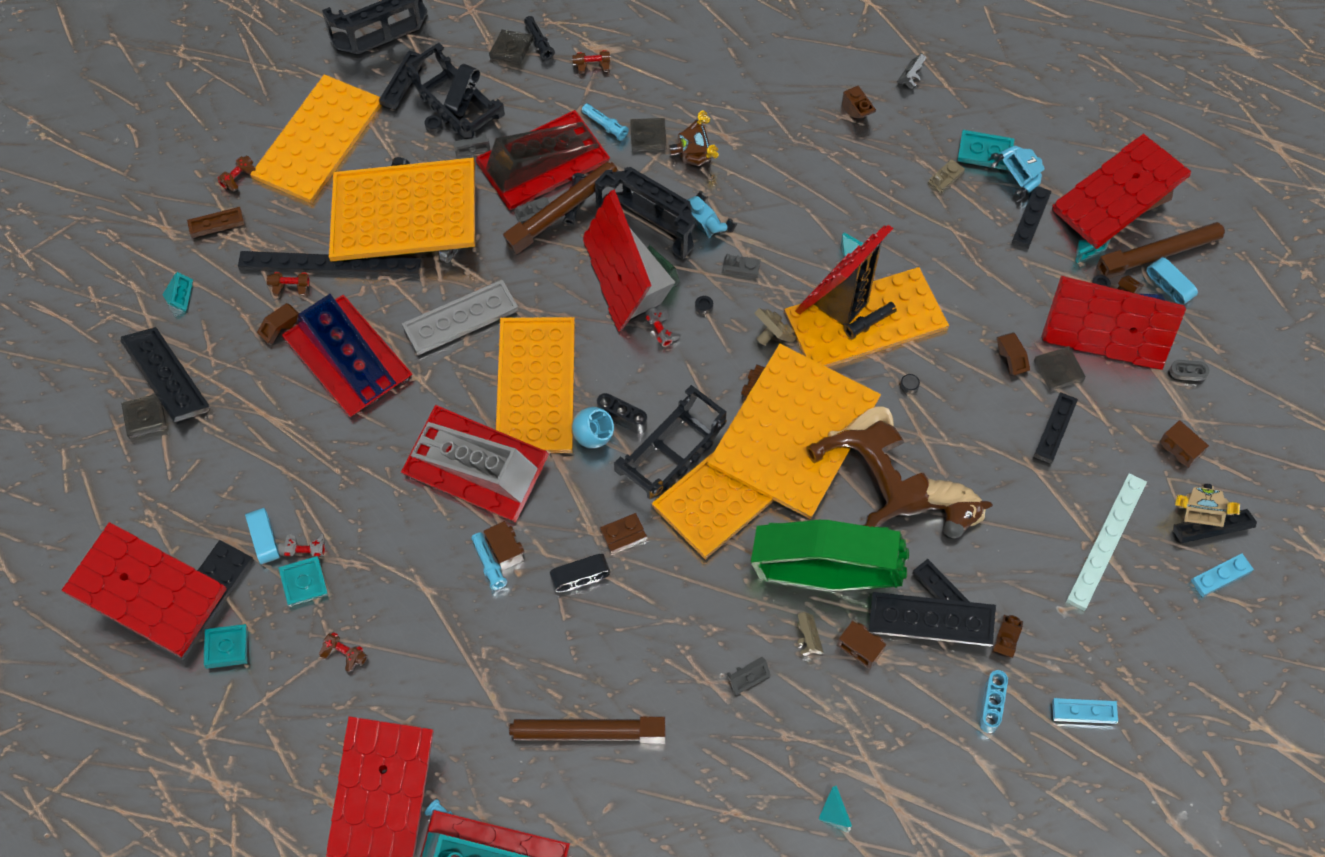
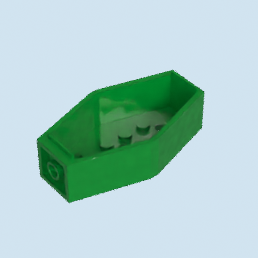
[751,519,909,591]

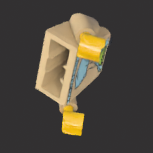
[1175,484,1240,527]

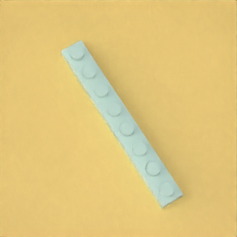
[1066,473,1147,611]

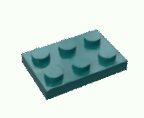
[957,130,1015,170]

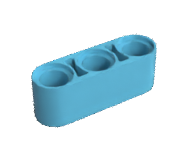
[1147,257,1198,305]
[245,507,280,565]
[979,670,1008,733]

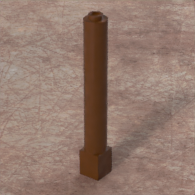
[503,161,618,255]
[1097,222,1225,279]
[509,717,665,743]

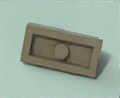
[928,159,965,193]
[797,612,824,656]

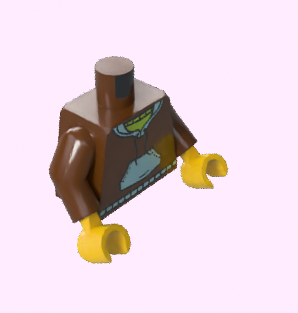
[669,110,719,166]

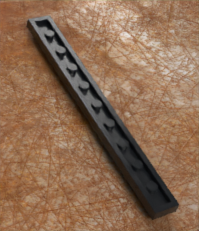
[238,251,422,278]

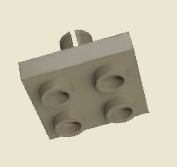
[754,308,797,346]

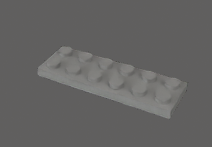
[402,280,519,355]

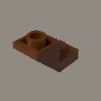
[257,303,300,344]
[996,332,1030,375]
[993,615,1023,658]

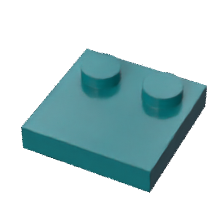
[278,556,328,607]
[204,624,248,669]

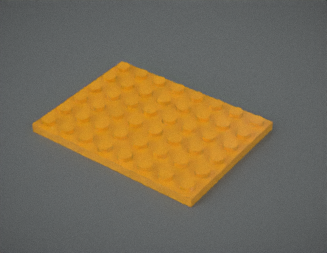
[329,157,475,261]
[707,344,881,519]

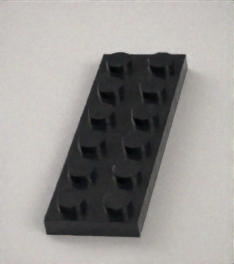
[120,327,210,422]
[149,540,254,660]
[869,592,996,647]

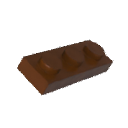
[187,207,245,238]

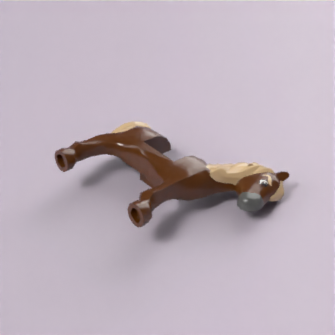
[807,407,993,538]

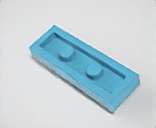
[1191,553,1254,598]
[1052,698,1118,724]

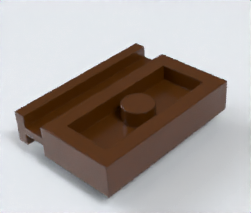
[600,513,647,554]

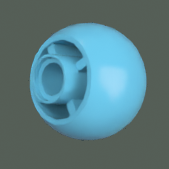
[572,407,614,449]

